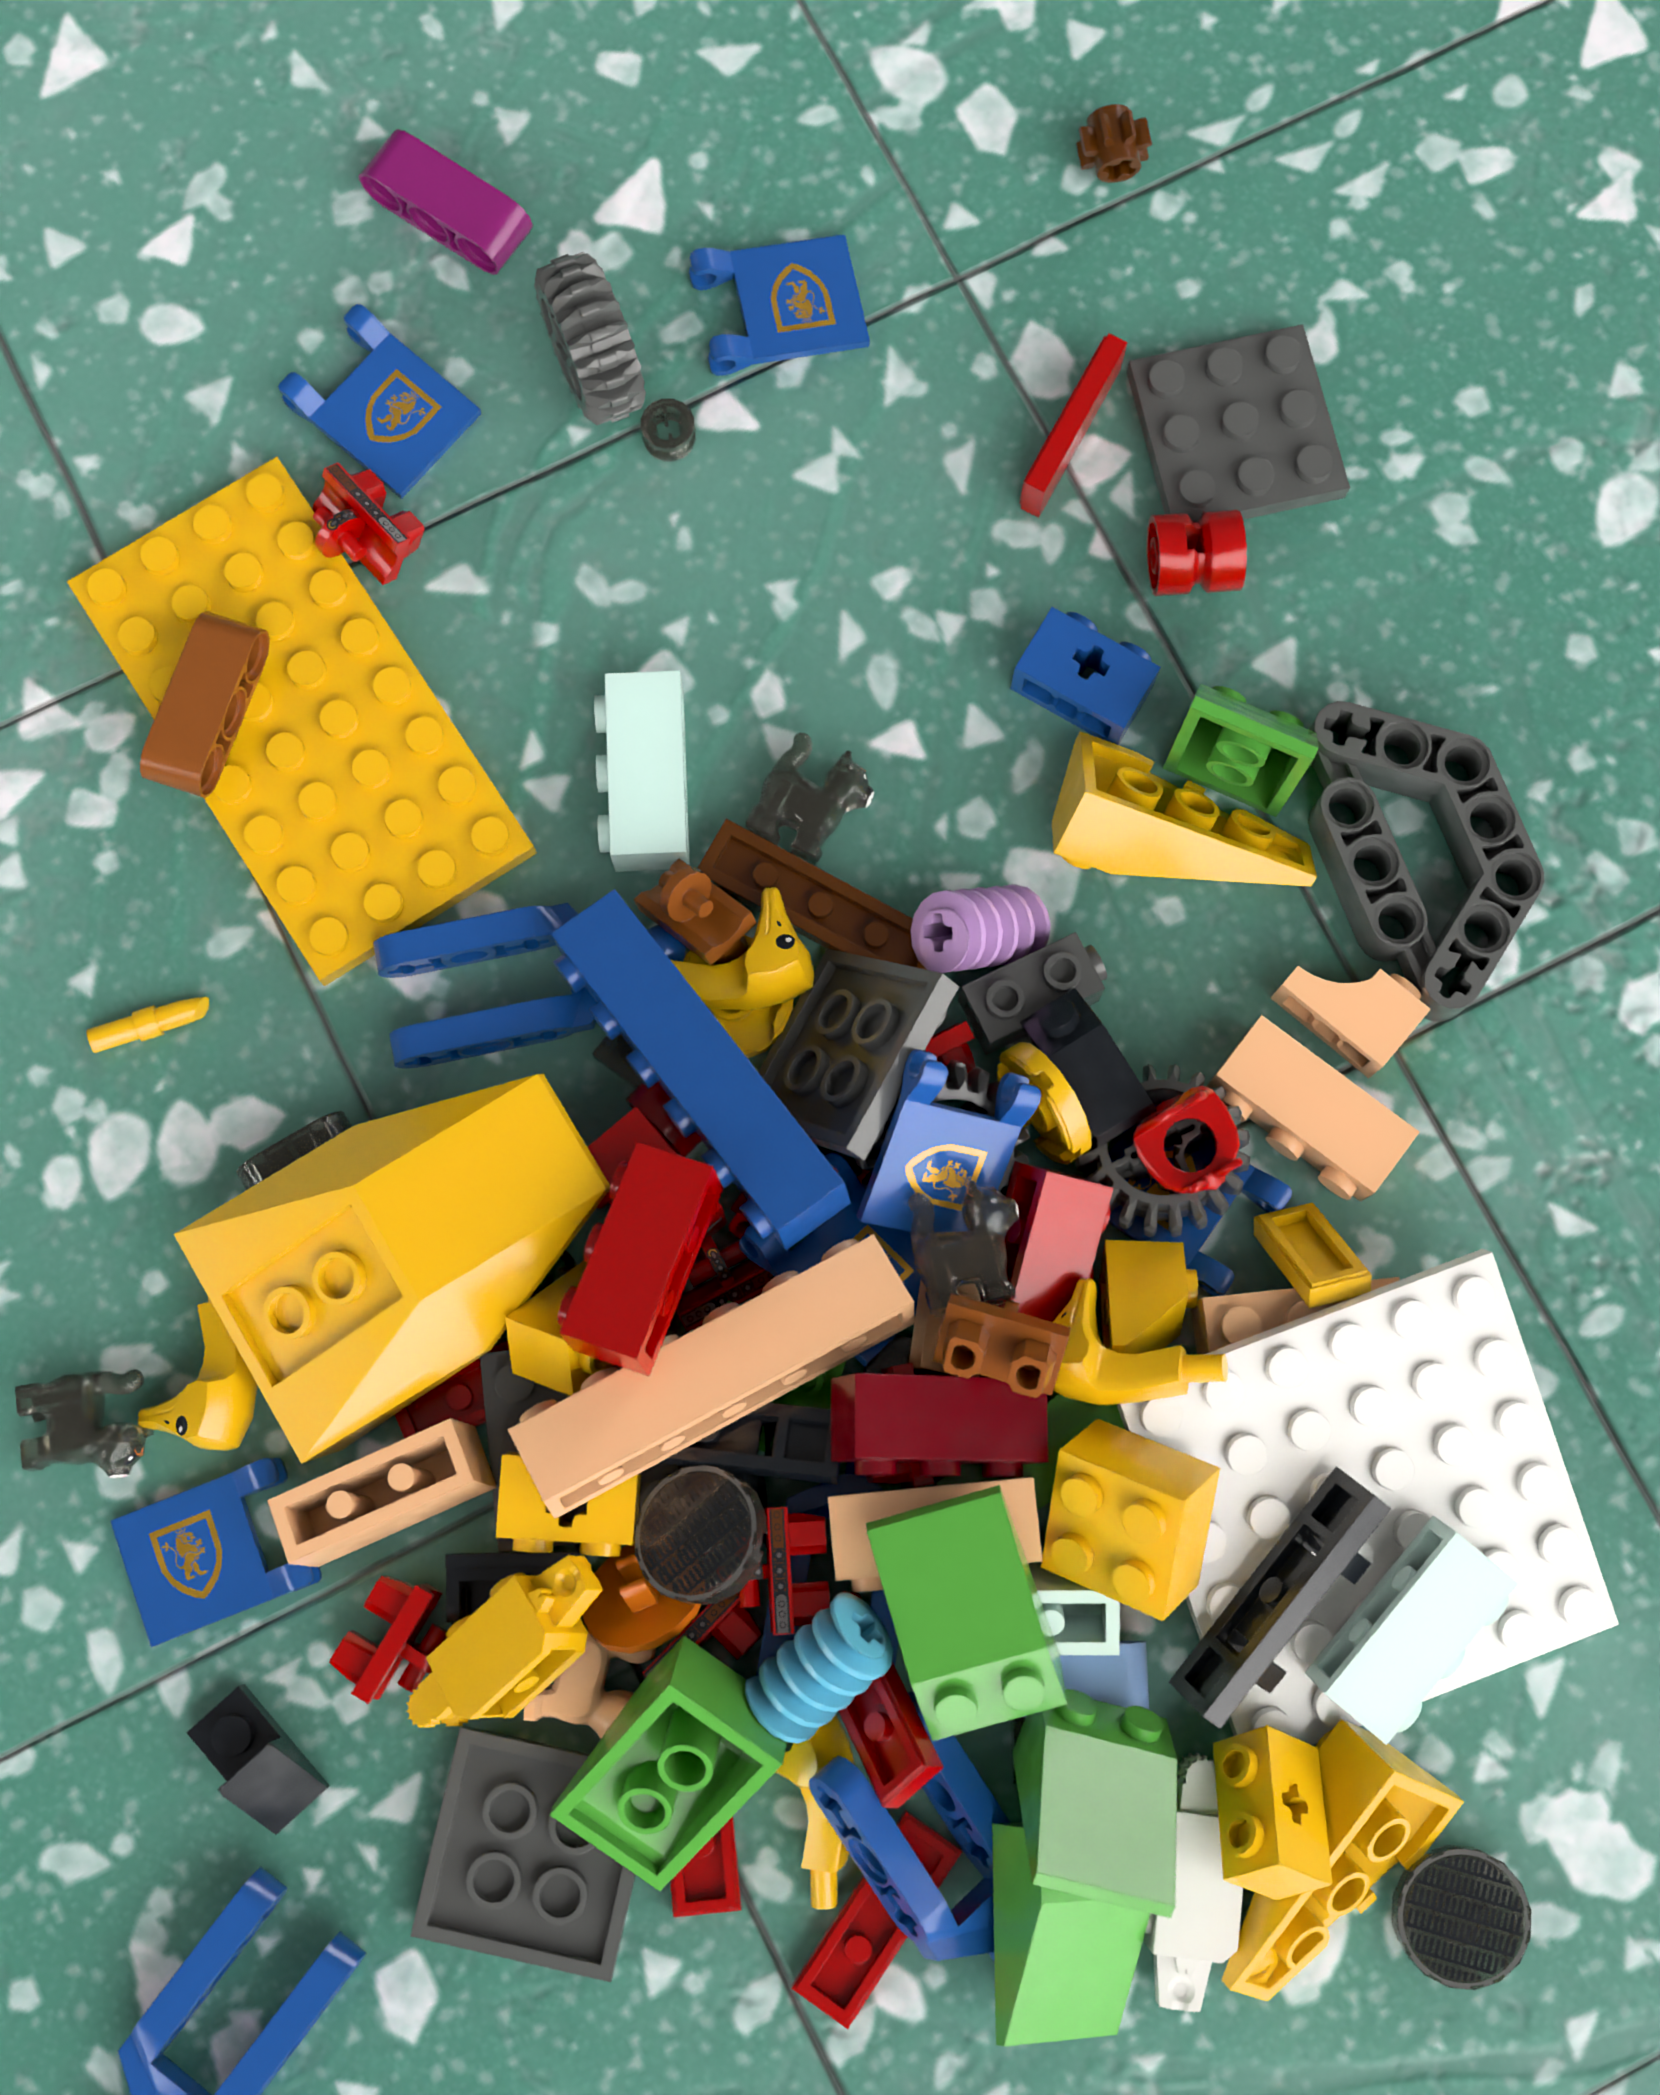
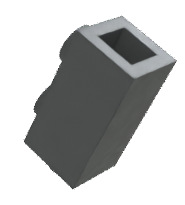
[958,932,1107,1055]

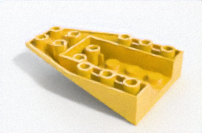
[174,1074,610,1464]

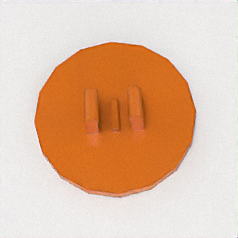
[582,1535,708,1654]

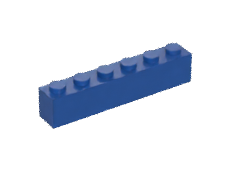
[551,889,851,1250]

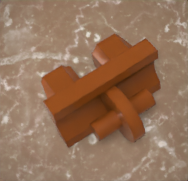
[633,858,757,966]
[932,1293,1071,1398]

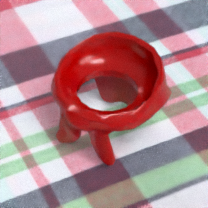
[1133,1085,1243,1194]

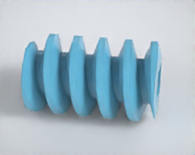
[745,1592,893,1743]

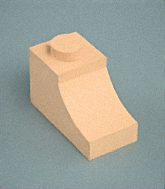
[1271,966,1431,1078]

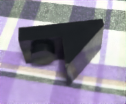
[187,1684,330,1835]

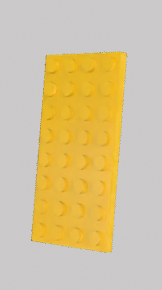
[67,456,537,986]

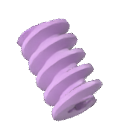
[911,884,1051,973]

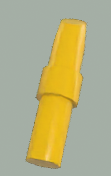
[86,997,209,1053]

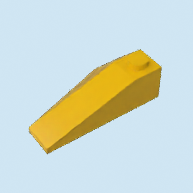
[1052,731,1317,887]
[1221,1719,1464,2002]

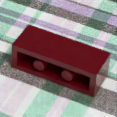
[831,1373,1048,1478]

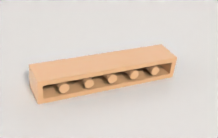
[508,1234,915,1519]

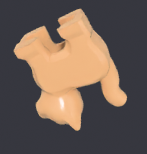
[524,1630,656,1740]

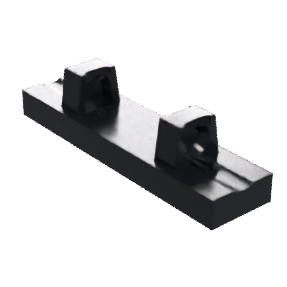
[659,1402,840,1485]
[1169,1466,1391,1729]

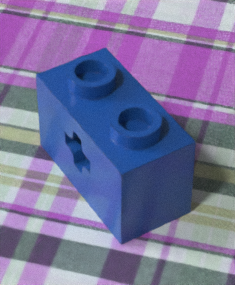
[1010,607,1161,745]

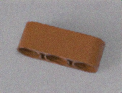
[140,611,270,798]

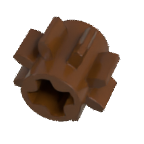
[1076,104,1152,183]

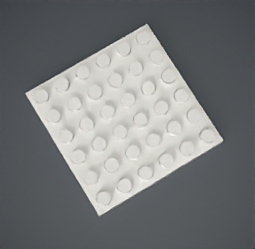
[1117,1249,1619,1745]

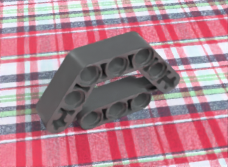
[1308,701,1545,1022]

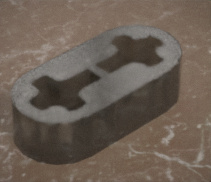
[236,1111,352,1190]

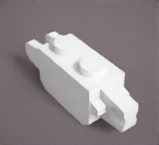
[1144,1752,1243,2012]

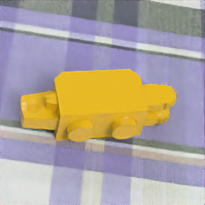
[406,1555,603,1728]

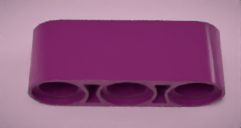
[359,129,533,275]

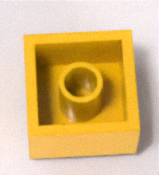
[1041,1418,1220,1621]

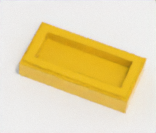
[1254,1202,1372,1308]

